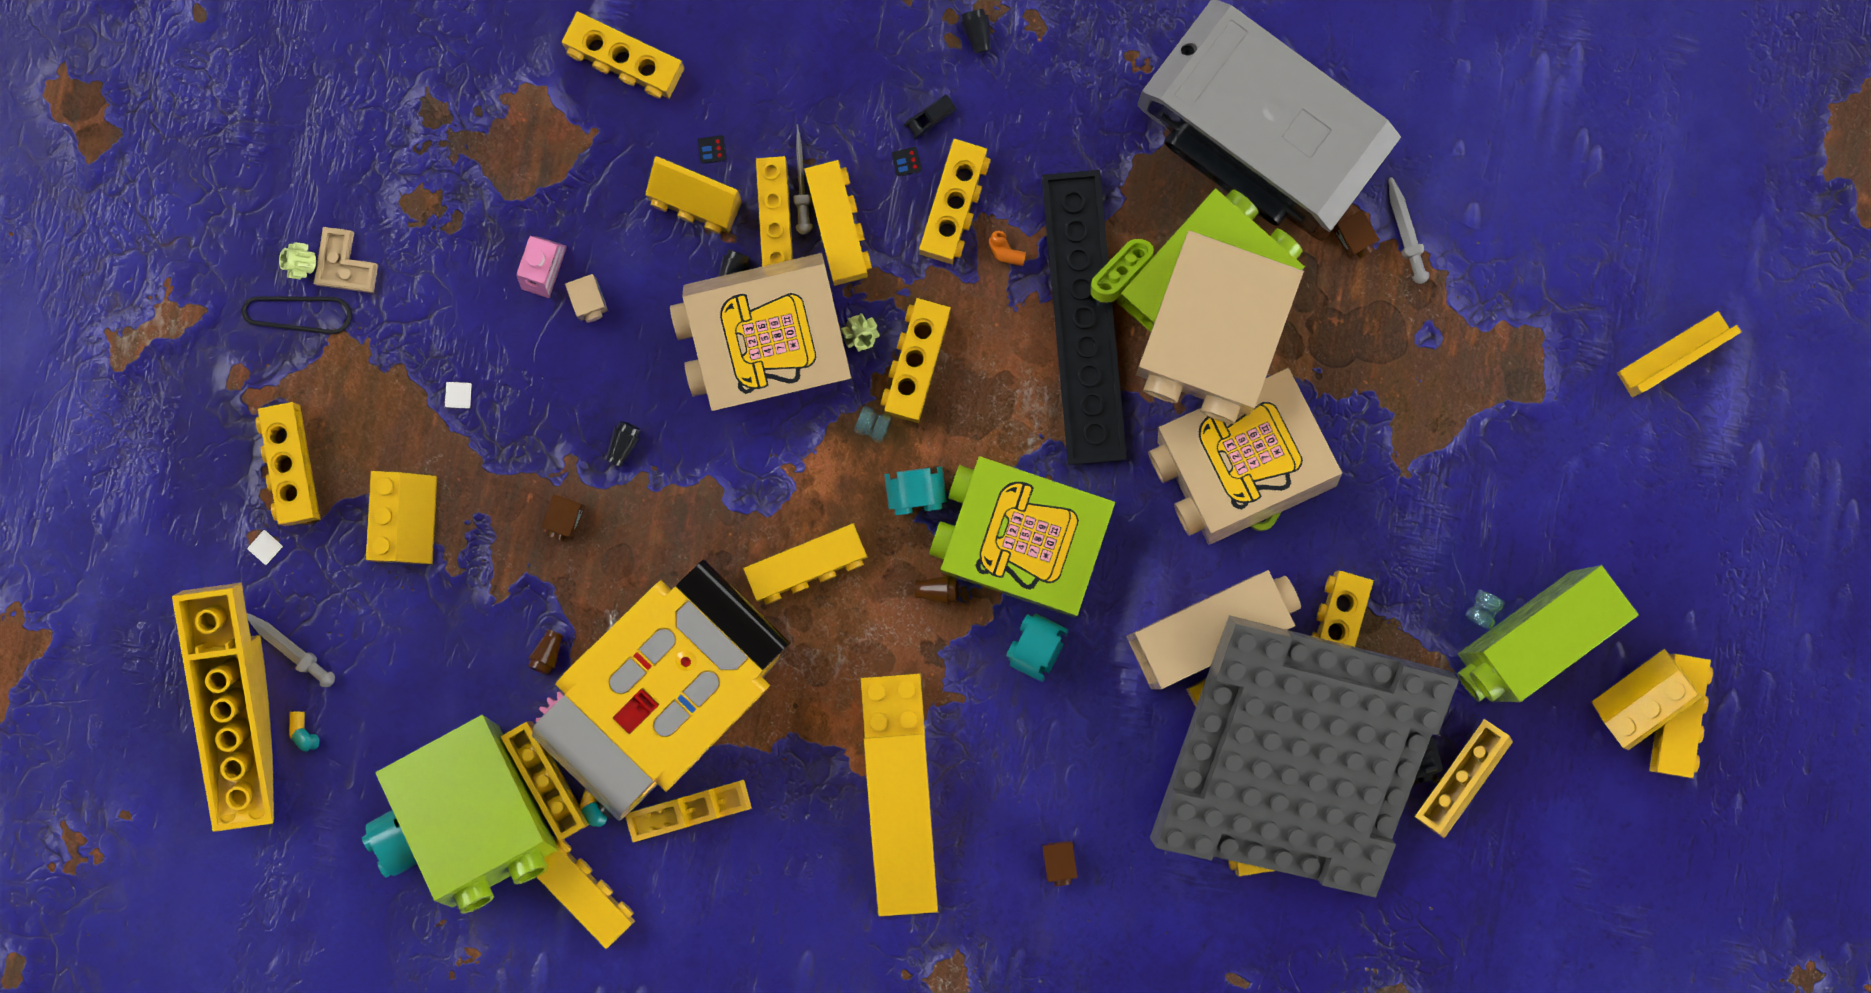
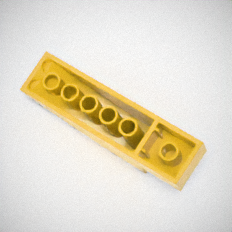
[172,583,274,832]
[861,674,938,916]

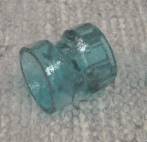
[854,406,892,444]
[1464,590,1505,630]

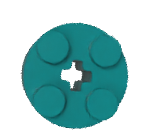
[884,466,947,515]
[1006,613,1069,682]
[362,810,417,877]

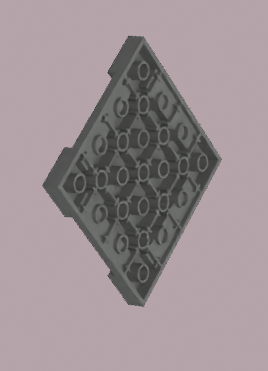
[1150,615,1459,898]

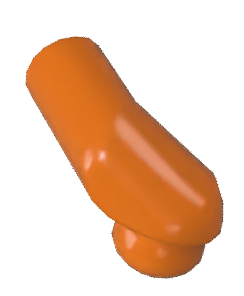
[989,230,1026,266]

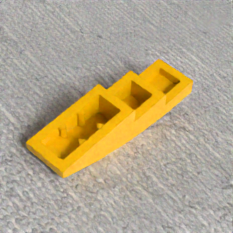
[625,780,752,842]

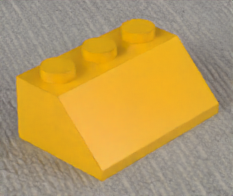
[645,156,742,234]
[366,471,437,564]
[1592,649,1702,750]

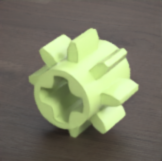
[279,242,316,279]
[841,313,880,352]

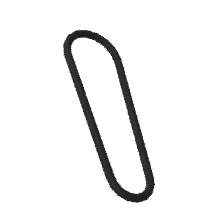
[242,296,352,334]

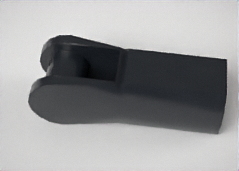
[903,94,957,140]

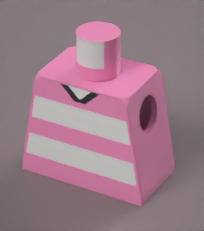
[517,236,567,298]

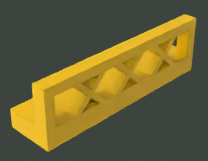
[1617,311,1741,397]

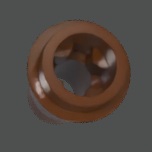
[915,575,959,605]
[528,629,563,676]

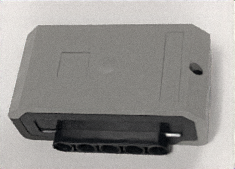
[1138,0,1401,241]

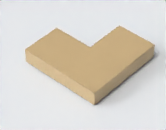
[314,227,378,293]

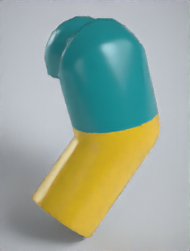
[289,712,319,752]
[579,789,607,827]

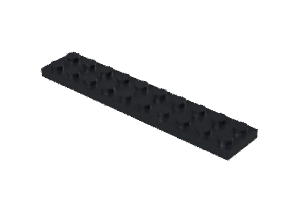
[1041,170,1127,466]

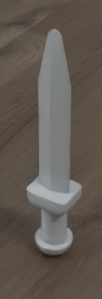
[794,124,813,234]
[1388,177,1429,284]
[247,614,335,687]

